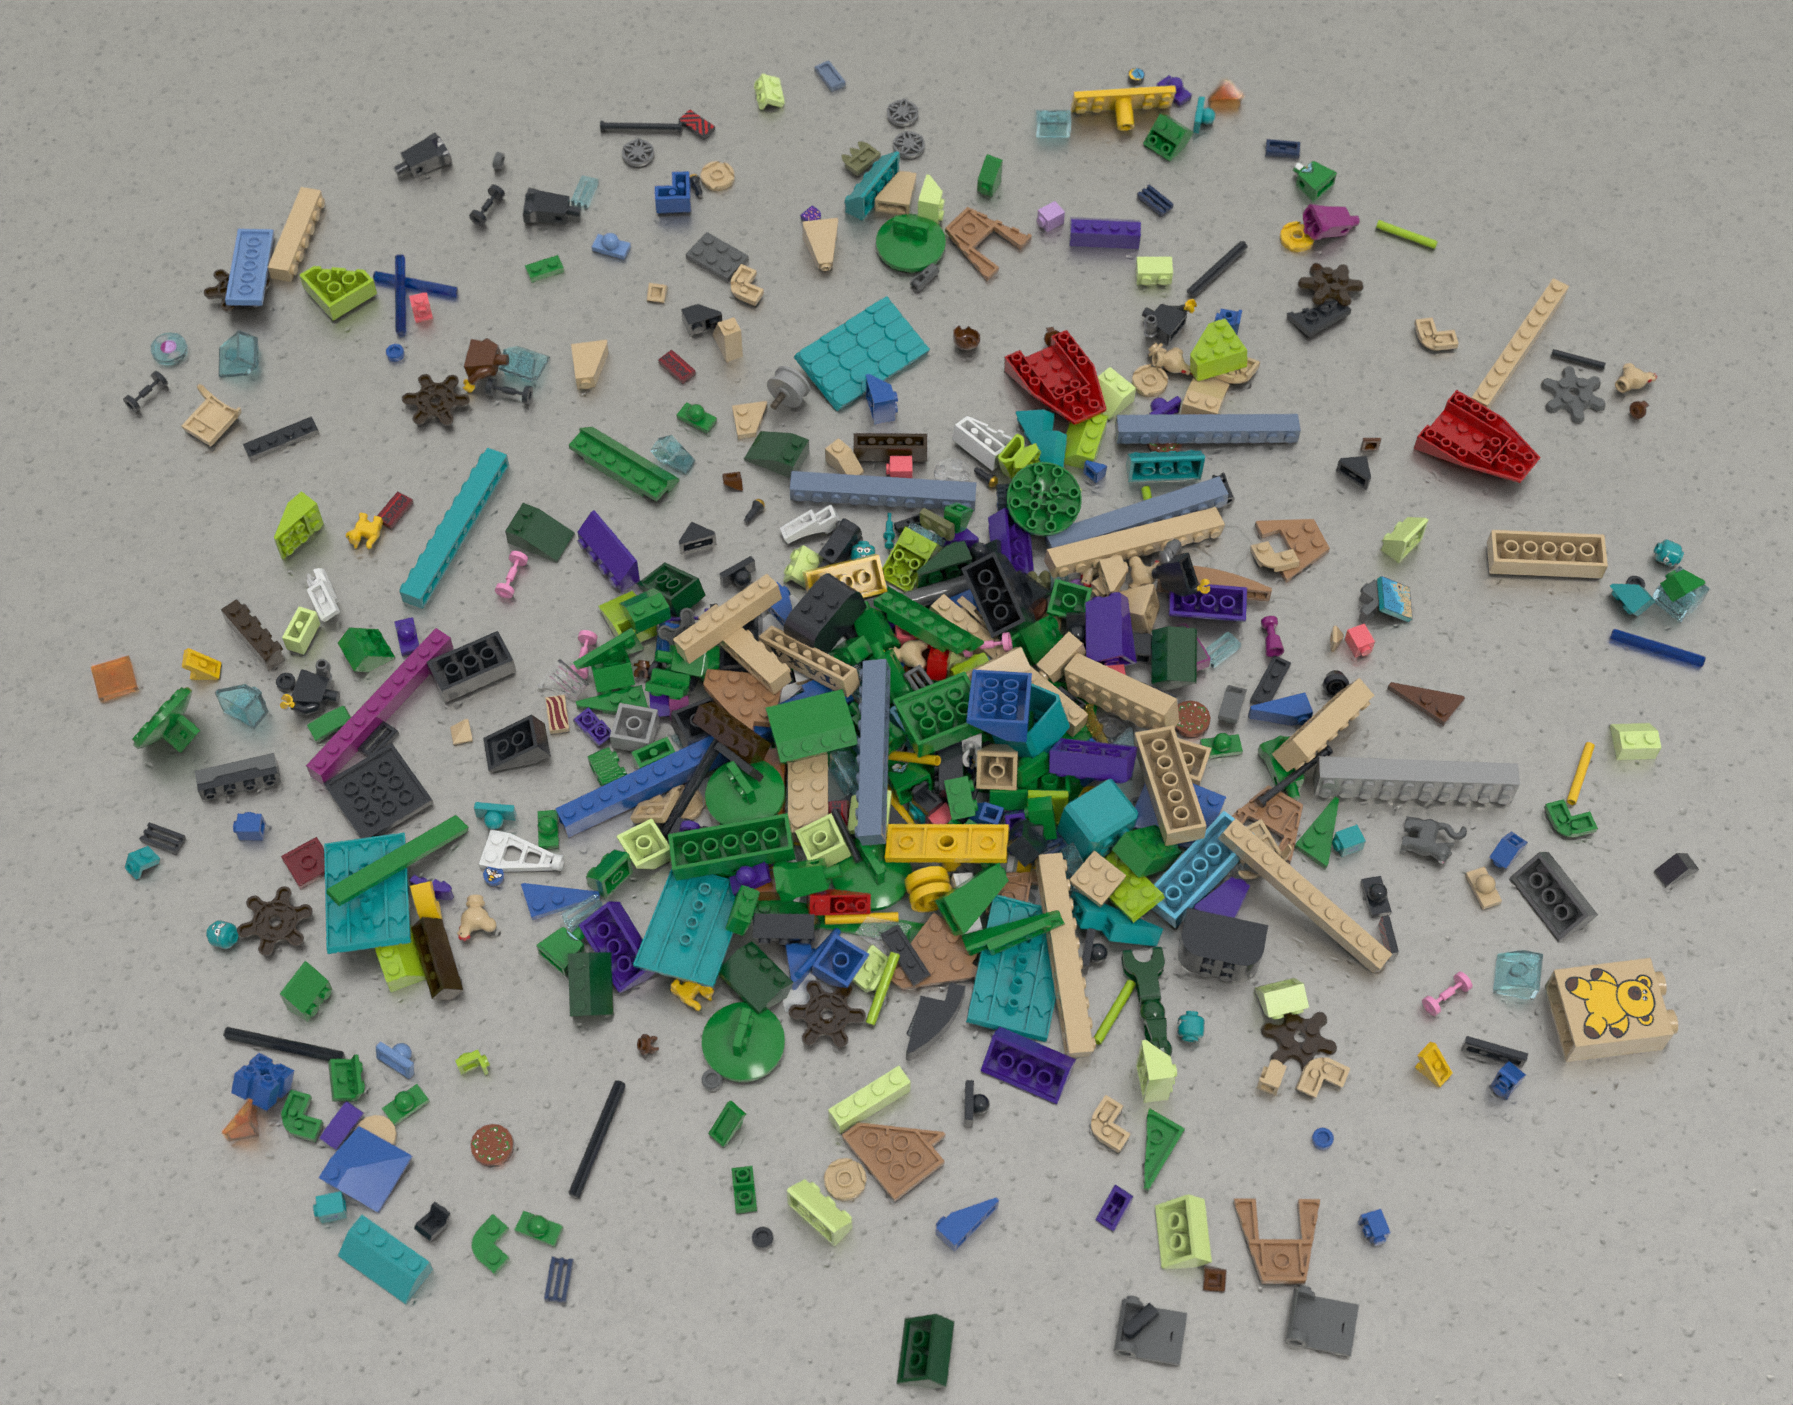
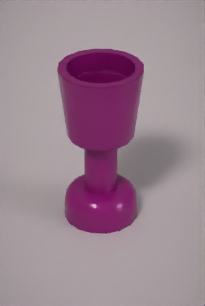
[1261,616,1285,657]

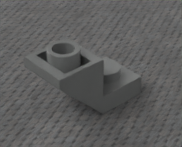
[1358,579,1379,624]
[1218,685,1247,724]

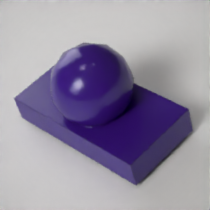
[1156,75,1192,107]
[1149,396,1181,415]
[394,617,419,656]
[729,862,771,897]

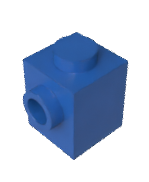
[233,812,266,841]

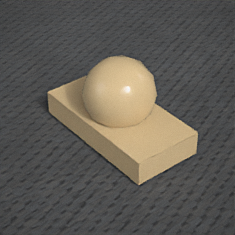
[1465,866,1502,910]

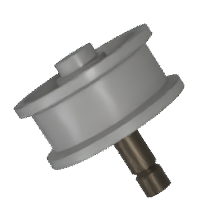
[767,366,810,410]

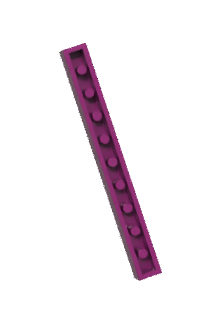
[306,628,454,786]

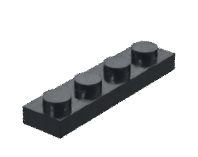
[243,416,319,461]

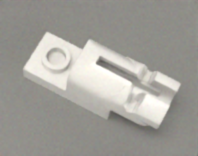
[306,568,340,622]
[962,733,982,767]

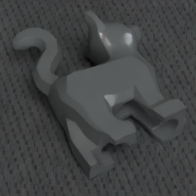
[1400,816,1467,864]

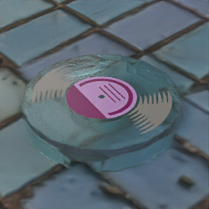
[150,332,188,365]

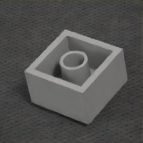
[610,703,659,752]

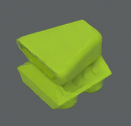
[998,434,1041,479]

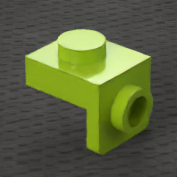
[455,1049,490,1075]

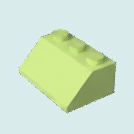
[1136,1040,1177,1103]
[787,1179,852,1247]
[1155,1194,1212,1269]

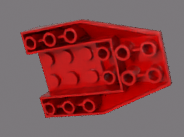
[1004,330,1107,425]
[1413,390,1541,483]

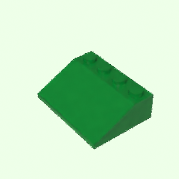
[893,671,985,758]
[765,689,858,765]
[989,754,1070,810]

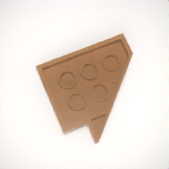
[703,669,783,731]
[891,913,981,990]
[842,1122,945,1202]

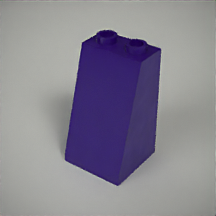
[1086,592,1137,666]

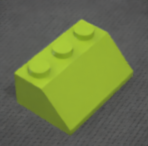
[1064,414,1108,469]
[375,924,426,992]

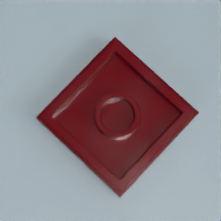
[281,837,325,890]

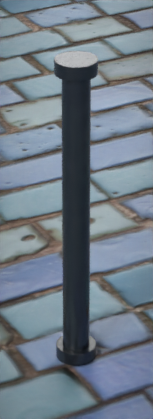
[600,120,682,132]
[1255,745,1333,808]

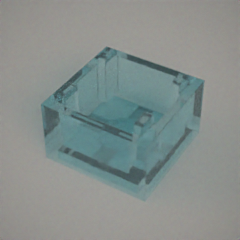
[1652,566,1710,623]

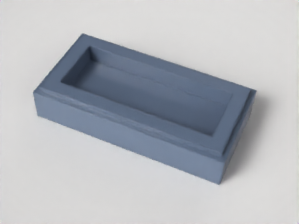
[814,60,846,92]

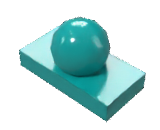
[1193,96,1216,134]
[474,802,517,830]

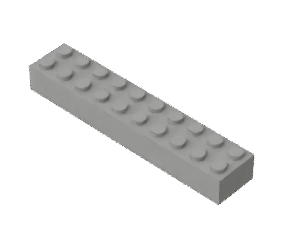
[1313,756,1520,804]

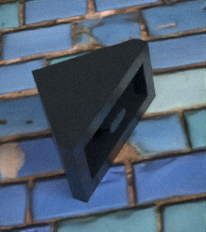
[1336,456,1371,490]
[678,522,717,554]
[1654,853,1699,888]

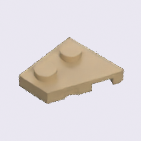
[732,401,767,439]
[630,789,680,823]

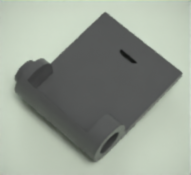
[1285,1285,1359,1357]
[1114,1296,1187,1366]

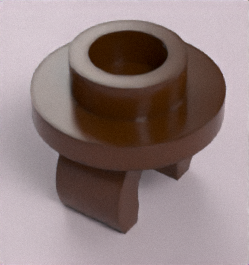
[1044,327,1060,346]
[1629,400,1649,419]
[634,660,651,679]
[637,1034,659,1055]

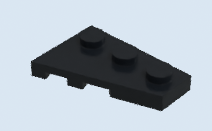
[1287,300,1351,338]

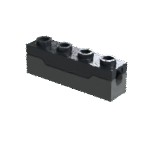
[195,753,281,800]

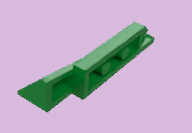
[962,910,1065,956]

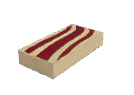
[545,695,570,734]

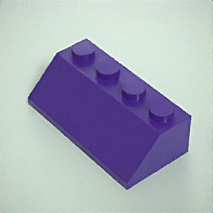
[1069,217,1141,249]
[988,508,1034,573]
[577,510,640,593]
[1168,584,1247,622]
[1049,738,1138,783]
[579,901,655,993]
[980,1026,1076,1104]

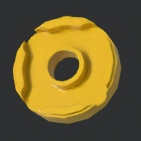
[1279,221,1314,252]

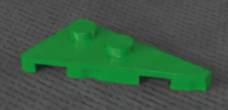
[1294,796,1339,870]

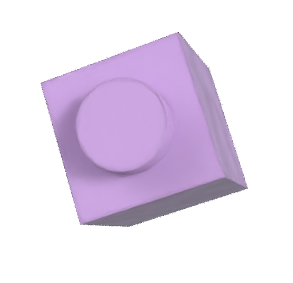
[1037,201,1065,232]

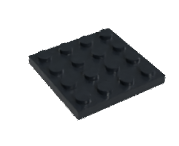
[323,743,433,838]

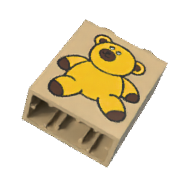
[1545,958,1678,1062]

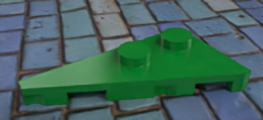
[573,628,644,670]
[576,685,648,715]
[1143,1108,1185,1192]

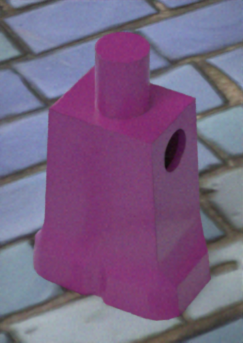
[1303,204,1360,240]

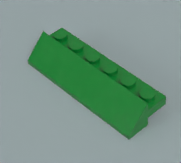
[568,426,680,502]
[874,586,984,654]

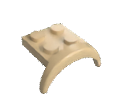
[182,384,242,446]
[1238,819,1292,879]

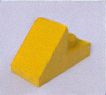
[182,648,221,680]
[1415,1042,1453,1087]

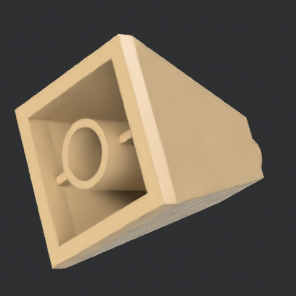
[802,218,838,271]
[1120,584,1160,634]
[976,744,1018,790]

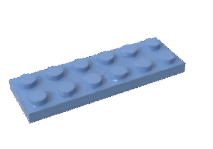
[225,229,274,306]

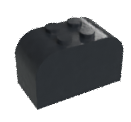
[961,551,1036,640]
[784,573,867,654]
[1178,908,1268,982]

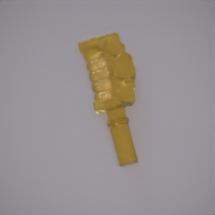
[1085,703,1109,743]

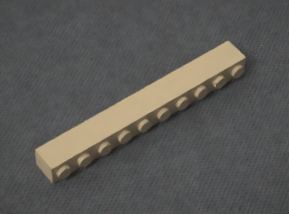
[1471,278,1569,409]
[1044,507,1225,578]
[930,594,1088,737]
[1218,818,1392,973]
[1035,853,1096,1058]

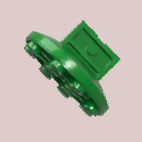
[876,214,946,273]
[1007,462,1082,536]
[132,687,200,753]
[705,761,785,825]
[832,838,912,911]
[701,1002,785,1082]

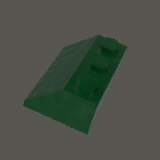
[1151,626,1197,691]
[719,941,794,1015]
[568,952,614,1017]
[896,1314,955,1389]

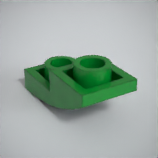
[307,706,351,742]
[731,1165,757,1214]

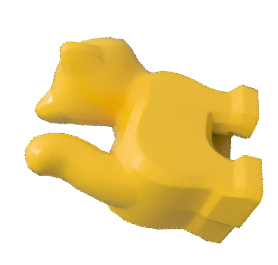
[346,512,383,549]
[671,979,714,1011]

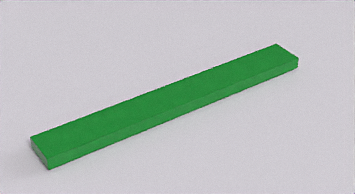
[326,815,469,907]

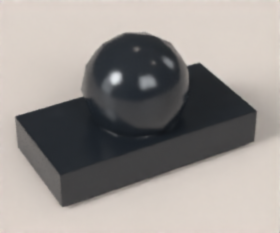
[969,539,1002,563]
[720,556,756,588]
[1066,612,1086,650]
[1360,876,1392,918]
[1081,928,1108,974]
[964,1080,990,1128]

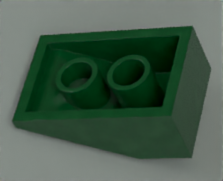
[744,431,810,479]
[505,503,575,563]
[916,541,972,589]
[637,562,706,617]

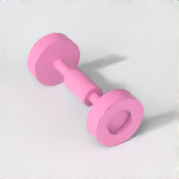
[495,551,528,599]
[569,630,598,679]
[963,632,1012,657]
[1422,971,1473,1016]

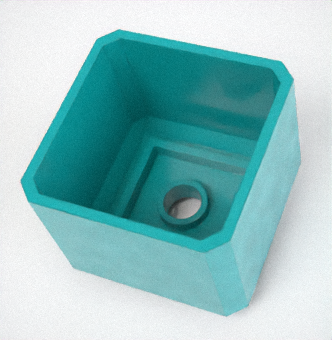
[992,683,1070,758]
[1057,779,1138,863]

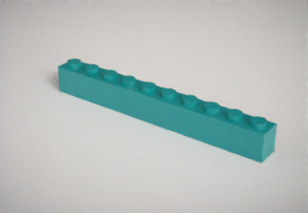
[399,447,509,609]

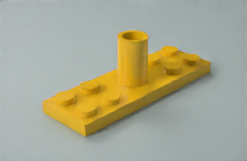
[1071,86,1176,131]
[885,824,1009,872]

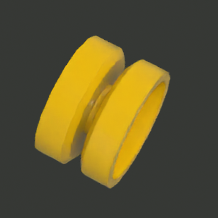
[905,866,952,913]

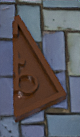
[1387,682,1465,726]

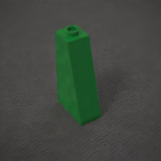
[935,863,1009,936]

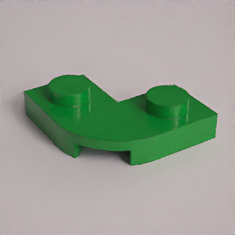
[1544,799,1598,837]
[281,1089,323,1142]
[471,1214,510,1275]

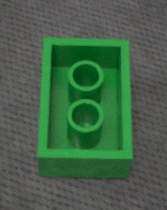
[1112,824,1182,878]

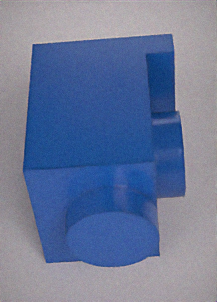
[1215,308,1242,334]
[1357,1209,1391,1246]

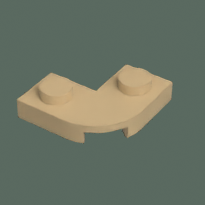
[731,264,764,306]
[1414,318,1459,350]
[1214,357,1260,384]
[1250,541,1300,572]
[957,596,988,630]
[1295,1057,1350,1098]
[1091,1095,1131,1153]

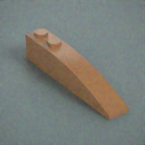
[1156,566,1272,601]

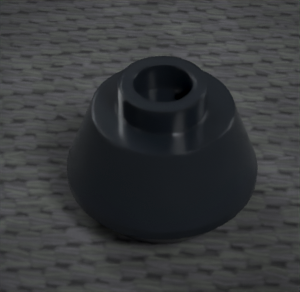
[1323,670,1349,695]

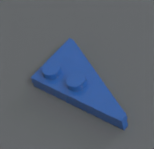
[521,883,600,921]

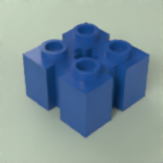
[231,1053,295,1111]

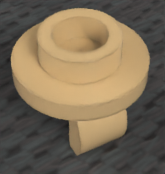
[1147,342,1167,356]

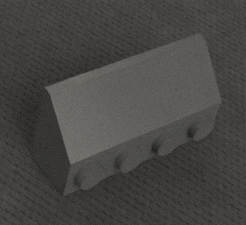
[1510,852,1598,941]

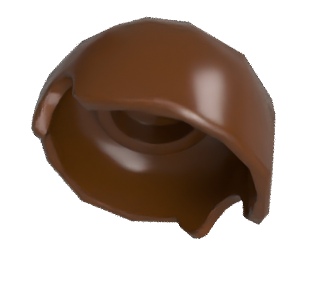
[953,326,980,351]

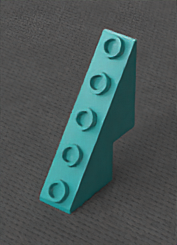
[1016,410,1067,468]
[1070,891,1163,946]

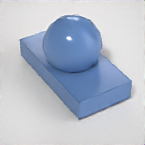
[592,233,631,260]
[376,1041,414,1079]

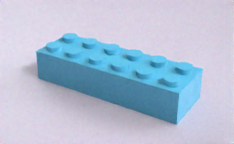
[1152,811,1254,928]

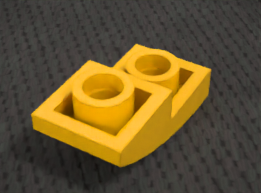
[410,881,442,919]

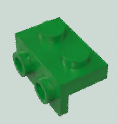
[645,668,691,700]
[944,776,978,820]
[328,1054,365,1102]

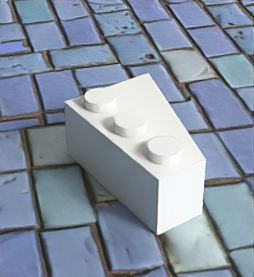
[952,416,1012,471]

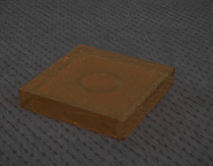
[91,655,139,702]

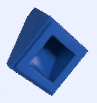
[1083,460,1107,483]

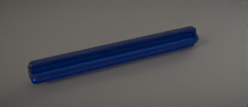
[395,254,406,335]
[373,271,458,297]
[1610,629,1706,667]

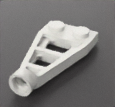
[479,830,564,872]

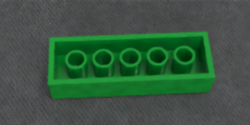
[668,813,796,881]

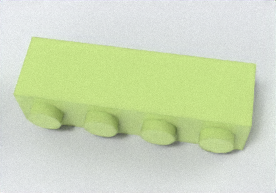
[828,1066,911,1135]

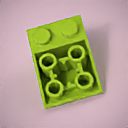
[274,491,324,560]
[882,526,942,592]
[598,591,657,642]

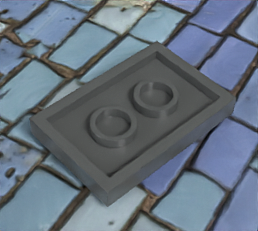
[686,232,749,282]

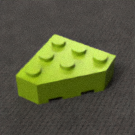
[299,266,377,321]
[1190,319,1248,382]

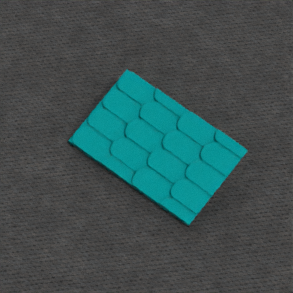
[794,296,930,412]
[324,832,411,954]
[633,868,735,988]
[966,895,1073,1042]

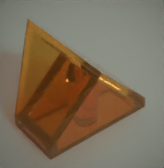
[1208,78,1244,100]
[221,1099,259,1142]

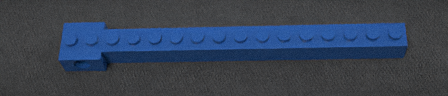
[555,680,854,838]

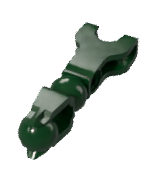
[1121,947,1172,1057]

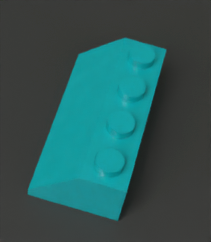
[844,151,900,221]
[1126,450,1205,482]
[338,1214,434,1305]

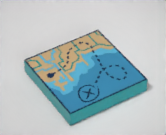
[1377,576,1413,622]

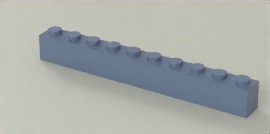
[1115,414,1301,444]
[790,471,977,511]
[1045,476,1228,549]
[855,659,891,846]

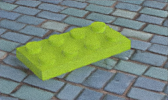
[1104,851,1165,923]

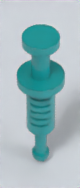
[883,512,895,549]

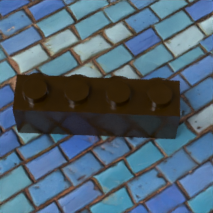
[853,433,927,461]
[221,599,285,671]
[692,702,771,764]
[411,917,463,1000]

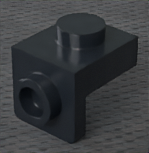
[911,781,943,817]
[414,1202,451,1241]

